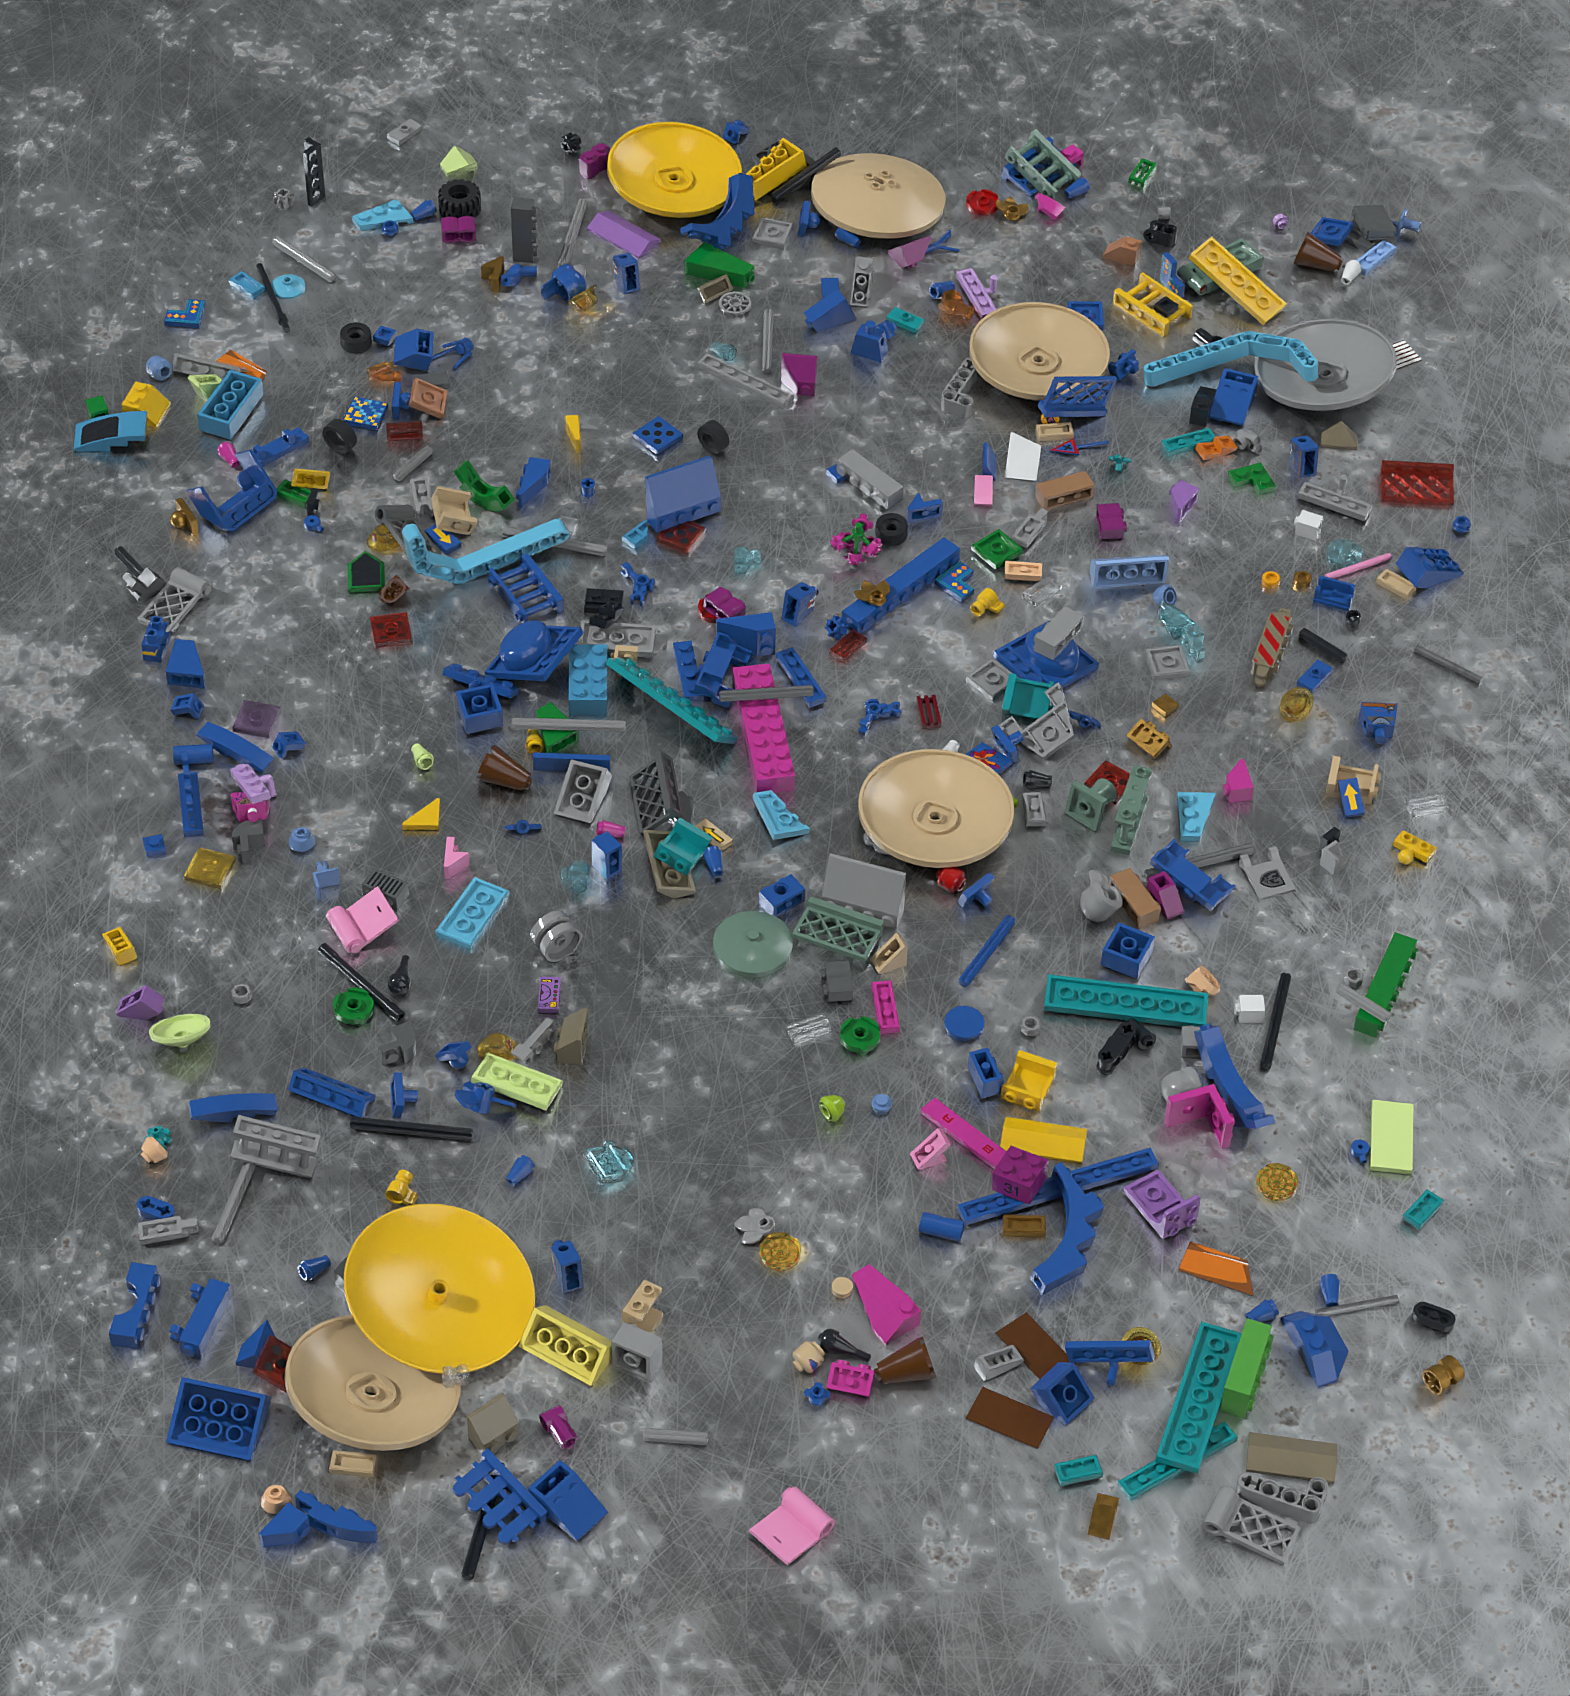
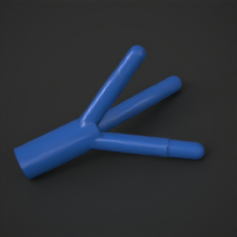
[925,230,960,254]

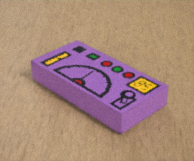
[538,977,561,1013]

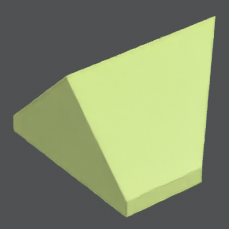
[440,146,478,176]
[188,374,222,402]

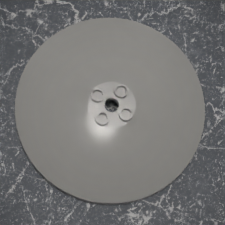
[1254,319,1396,411]

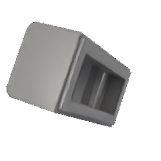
[974,1345,1024,1381]

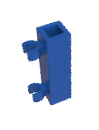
[169,1278,232,1358]

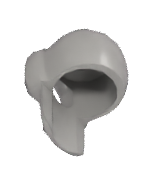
[1080,870,1123,922]
[1161,1057,1203,1102]

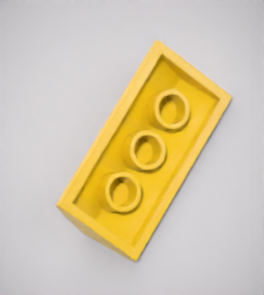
[1000,1117,1087,1164]

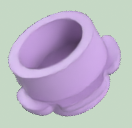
[1272,213,1289,229]

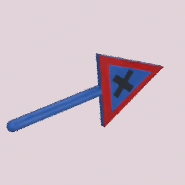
[1050,438,1109,455]

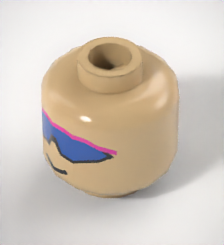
[792,1341,825,1373]

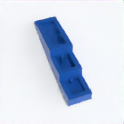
[196,722,274,774]
[188,1093,278,1123]

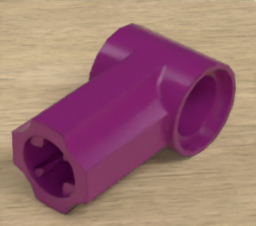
[539,1405,578,1450]

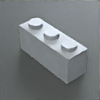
[1033,606,1084,660]

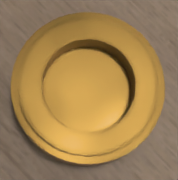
[1293,571,1312,588]

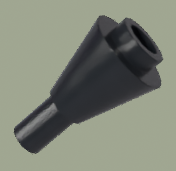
[1129,1019,1157,1049]

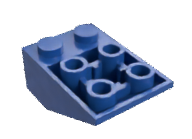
[1209,368,1259,426]
[1395,547,1464,588]
[528,1460,608,1542]

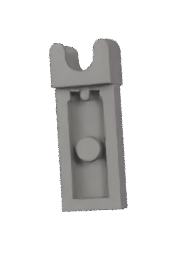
[410,477,435,521]
[511,1017,555,1068]

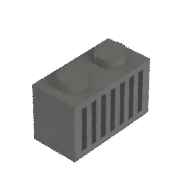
[362,868,409,911]

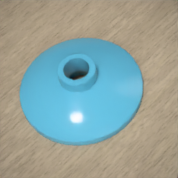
[271,274,306,299]

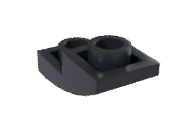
[589,602,624,629]

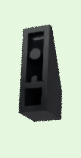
[1189,386,1217,427]

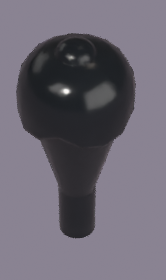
[388,955,411,996]
[818,1328,871,1362]

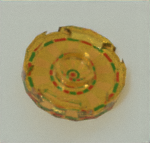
[1256,1163,1298,1201]
[759,1232,801,1271]

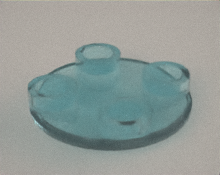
[1327,539,1363,567]

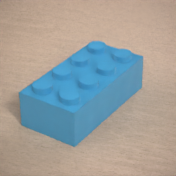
[197,370,264,440]
[569,644,608,716]

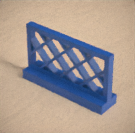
[1001,137,1076,198]
[1038,376,1117,417]

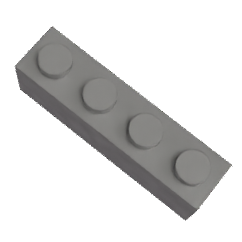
[837,449,904,510]

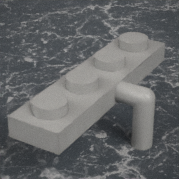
[1297,475,1372,521]

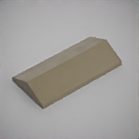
[643,830,696,899]
[1246,1432,1337,1484]

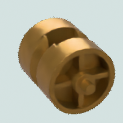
[1423,1355,1465,1395]

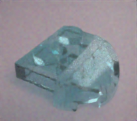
[582,1140,634,1184]

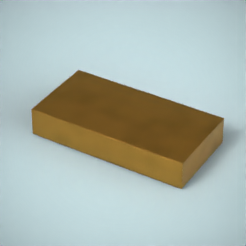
[1003,1215,1046,1237]

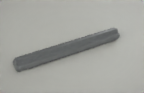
[719,685,814,702]

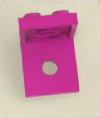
[1164,1084,1235,1149]

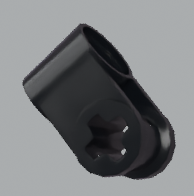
[1143,220,1177,247]

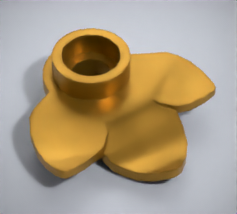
[996,197,1029,220]
[854,580,890,606]

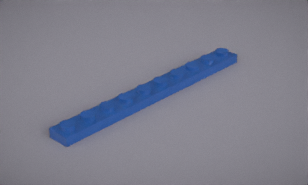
[957,1147,1159,1226]

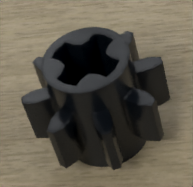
[561,132,581,154]

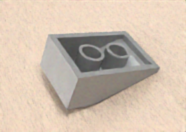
[553,760,612,824]

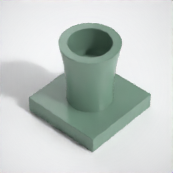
[1064,778,1117,832]

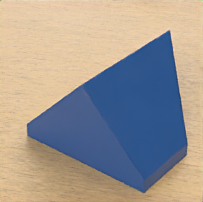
[235,1320,284,1373]

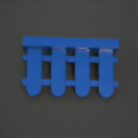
[178,752,204,837]
[453,1448,548,1545]

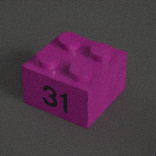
[992,1146,1049,1205]

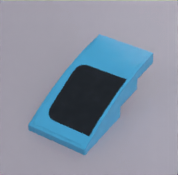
[74,411,147,452]

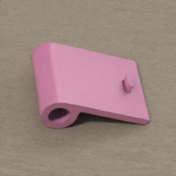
[326,886,400,953]
[749,1486,835,1565]

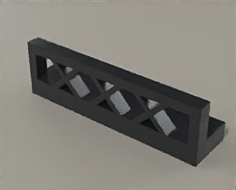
[303,137,326,207]

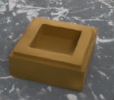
[1152,693,1179,717]

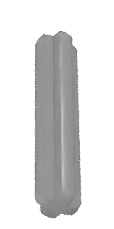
[393,445,433,482]
[1337,983,1391,1023]
[643,1428,708,1445]

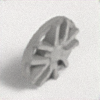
[719,292,751,317]

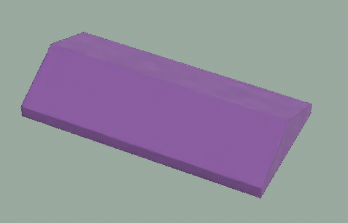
[587,211,661,259]

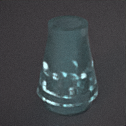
[710,341,737,361]

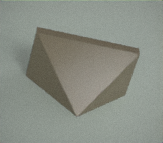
[698,274,734,304]
[1321,421,1357,450]

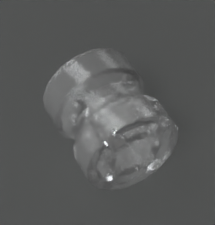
[442,1364,470,1388]

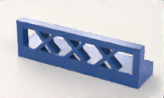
[288,1067,376,1117]

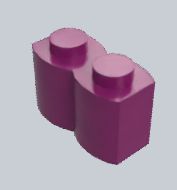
[579,143,611,179]
[441,216,476,243]
[1096,503,1127,539]
[703,587,746,619]

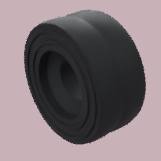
[340,322,372,354]
[697,420,729,455]
[875,513,908,546]

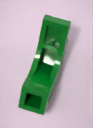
[453,460,515,512]

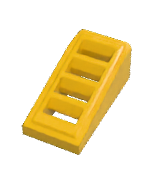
[565,415,581,453]
[102,927,137,966]

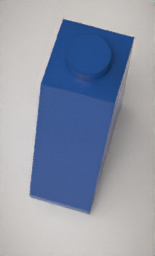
[803,289,857,333]
[166,639,205,688]

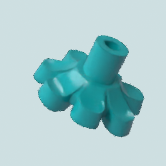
[1109,454,1132,472]
[144,1126,172,1149]

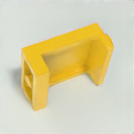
[1001,1050,1057,1111]

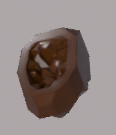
[379,575,409,604]

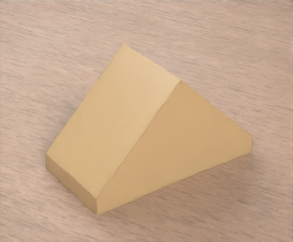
[870,932,908,974]

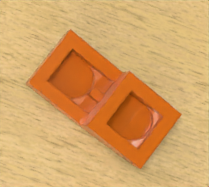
[1195,436,1238,460]

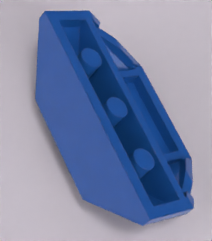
[1280,1311,1349,1388]

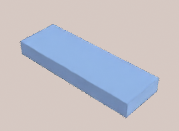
[1356,240,1397,276]

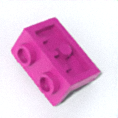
[826,1360,875,1397]

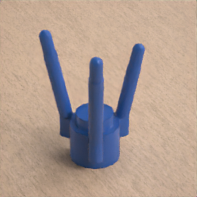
[432,337,474,369]

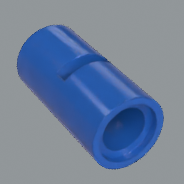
[173,744,214,765]
[919,1212,965,1242]

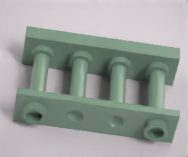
[1004,129,1082,199]
[1111,765,1152,856]

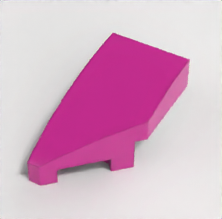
[1035,193,1065,220]

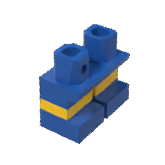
[141,616,171,663]

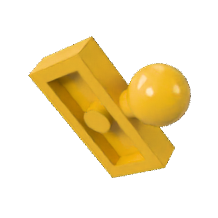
[1392,830,1437,865]

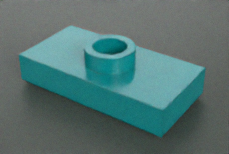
[886,307,925,334]
[1402,1189,1444,1230]
[1054,1454,1103,1486]

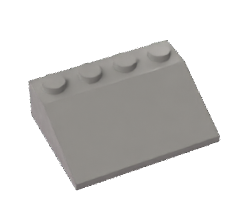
[822,853,906,929]

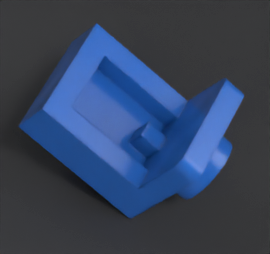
[723,120,750,144]

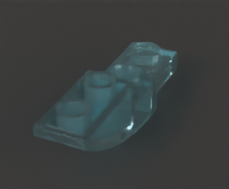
[1158,601,1205,663]

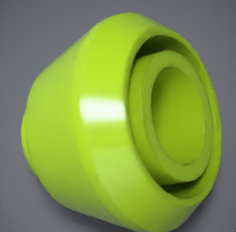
[819,1095,846,1122]

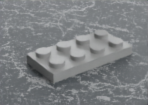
[578,620,656,658]

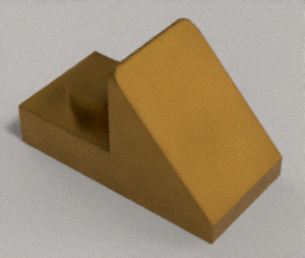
[481,256,505,292]
[1088,1493,1119,1540]

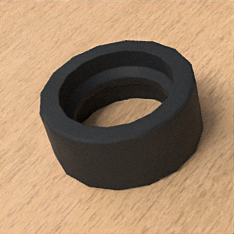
[322,419,357,454]

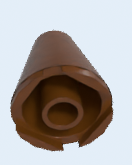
[1293,232,1343,272]
[477,745,533,791]
[874,1337,937,1384]

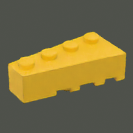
[746,138,807,201]

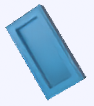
[229,271,266,299]

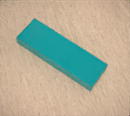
[1161,428,1216,457]

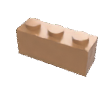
[1035,471,1095,510]
[1109,868,1161,929]

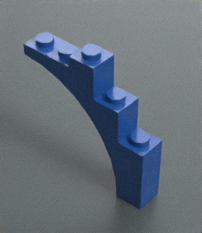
[680,173,754,251]
[1030,1162,1104,1295]

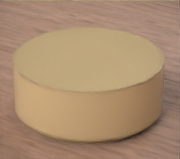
[831,1277,853,1299]

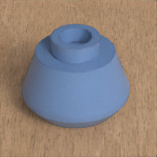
[1153,584,1177,610]
[288,827,315,852]

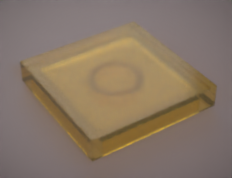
[184,847,236,889]

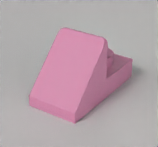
[444,837,470,879]
[910,1128,951,1170]

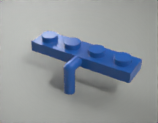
[442,663,519,698]
[1065,1340,1155,1386]

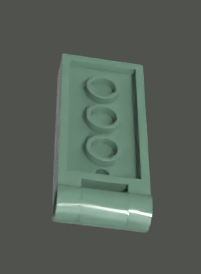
[1177,238,1264,295]

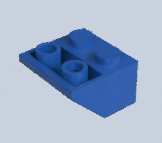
[393,328,434,371]

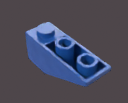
[516,457,551,508]

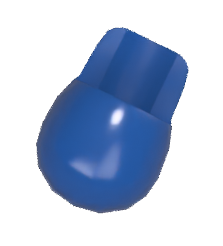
[541,264,587,302]

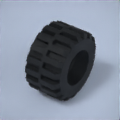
[438,179,481,218]

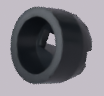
[1346,610,1361,626]

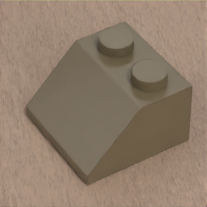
[554,1008,589,1066]
[467,1393,520,1453]

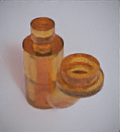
[367,361,402,382]

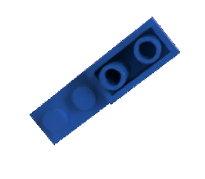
[295,1490,378,1543]

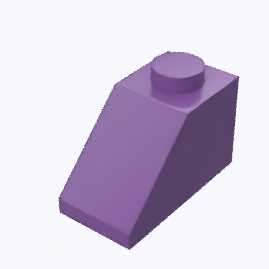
[1169,480,1199,522]
[116,985,164,1020]

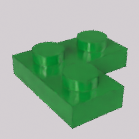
[1228,462,1276,495]

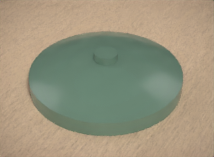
[713,911,793,978]

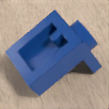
[170,693,204,719]
[272,731,306,759]

